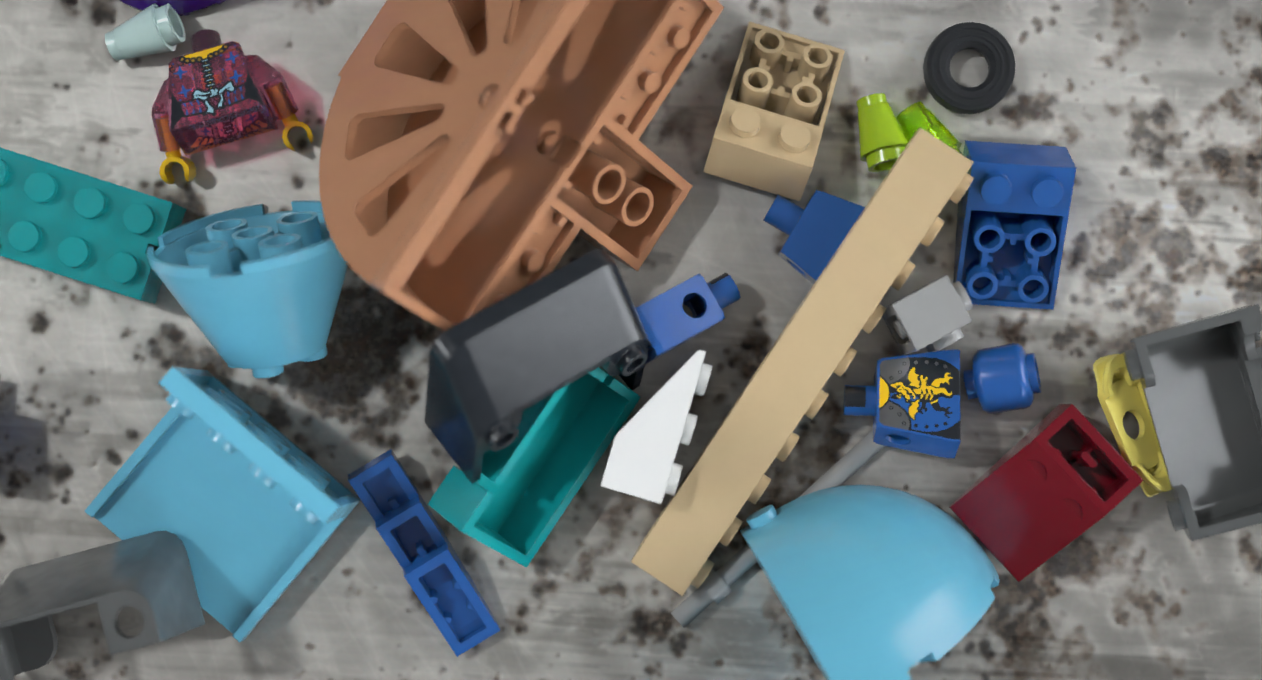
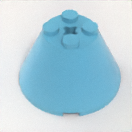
[147,200,348,378]

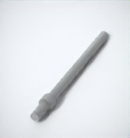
[671,430,884,628]

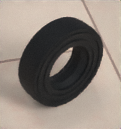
[923,22,1015,114]

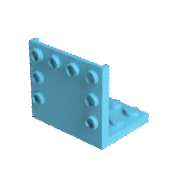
[85,366,361,642]

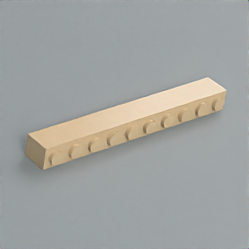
[631,128,974,596]

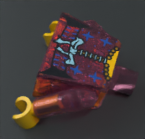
[151,29,314,184]

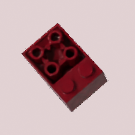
[949,404,1144,582]

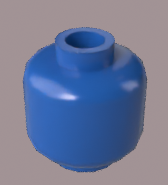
[963,343,1042,414]

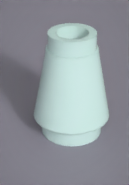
[105,3,186,61]

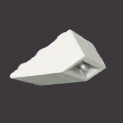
[601,350,712,504]

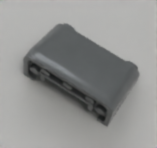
[1123,304,1262,541]

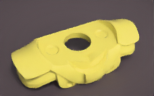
[1093,353,1172,497]

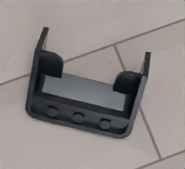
[424,249,650,484]

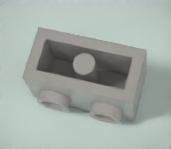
[882,275,973,354]

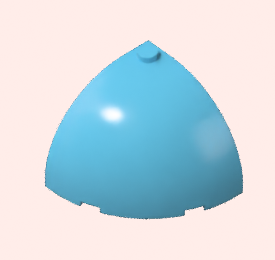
[740,485,1000,680]

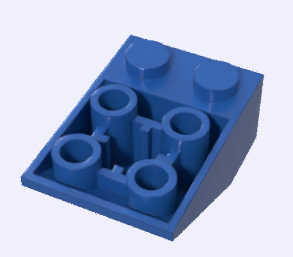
[953,140,1076,310]

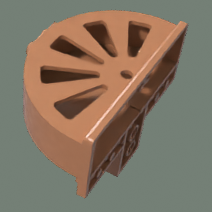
[319,0,724,331]

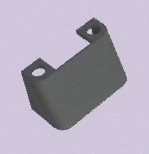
[0,531,205,680]

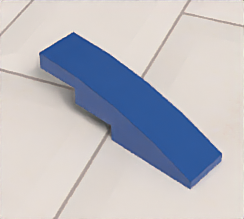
[348,449,500,657]

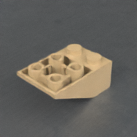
[703,21,845,201]

